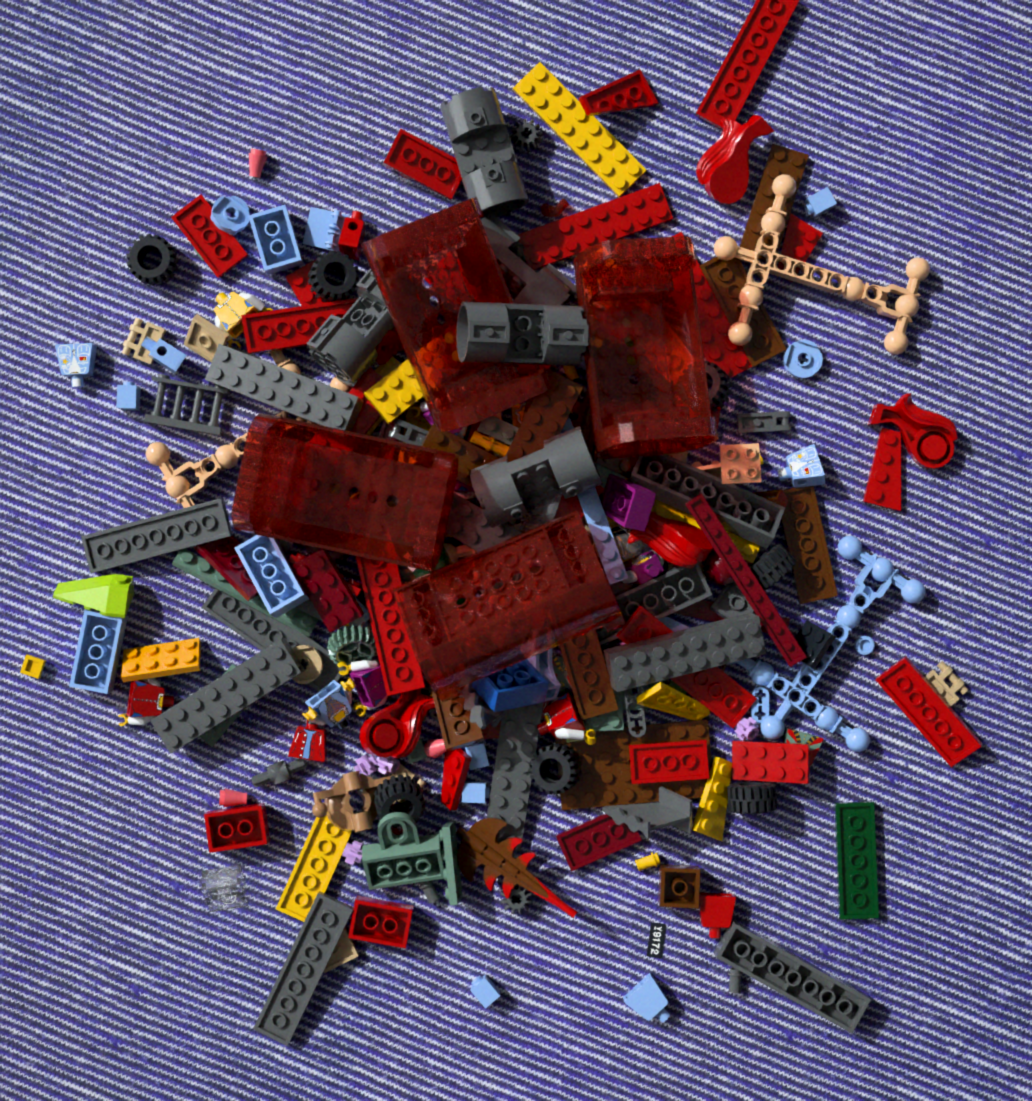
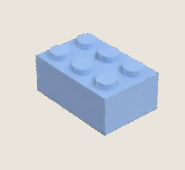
[248,205,304,275]

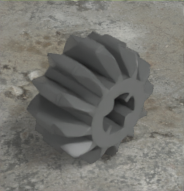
[510,119,543,152]
[500,885,533,914]

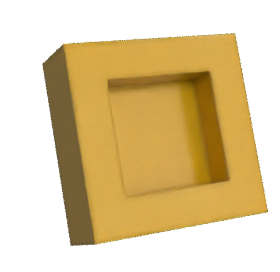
[20,654,46,679]

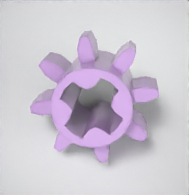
[735,717,759,741]
[354,753,378,776]
[376,756,400,775]
[342,840,362,866]

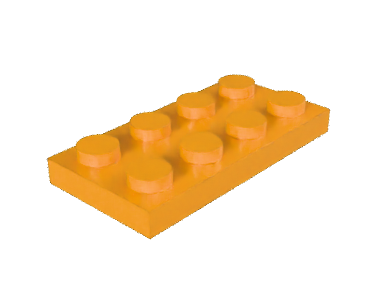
[121,638,201,682]

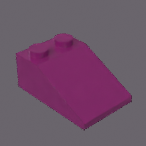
[601,474,656,531]

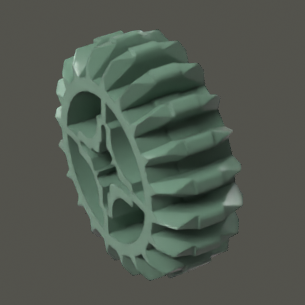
[327,624,378,665]

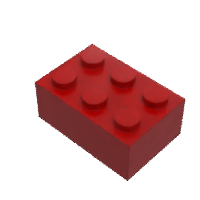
[204,803,270,853]
[348,895,414,948]

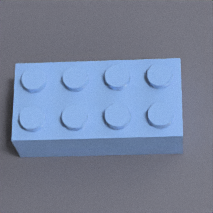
[235,529,309,618]
[69,610,128,694]

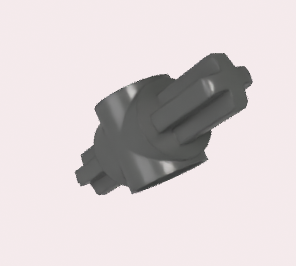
[252,758,307,787]

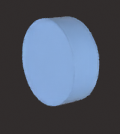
[854,636,875,655]

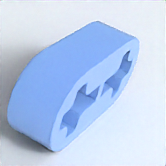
[750,686,769,723]

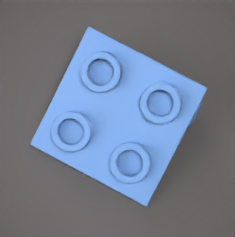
[303,207,348,252]

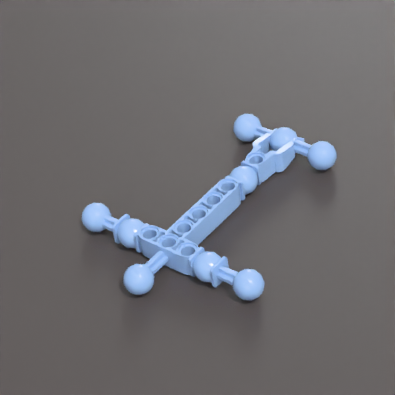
[728,536,926,752]

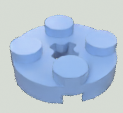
[211,196,250,235]
[783,340,823,379]

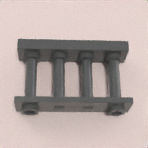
[144,374,231,437]

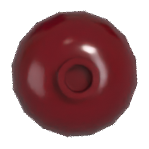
[704,549,734,585]

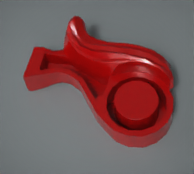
[696,115,774,204]
[867,393,957,469]
[627,511,713,569]
[359,676,435,758]

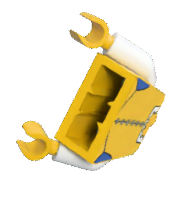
[214,292,273,348]

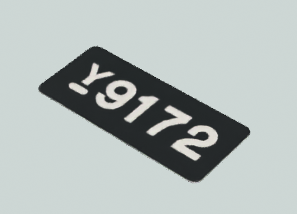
[647,922,666,958]

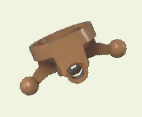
[312,771,394,833]

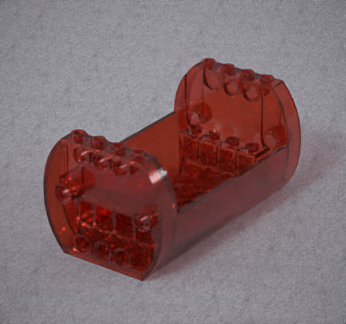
[361,196,552,432]
[573,236,719,459]
[232,413,459,572]
[393,509,627,702]

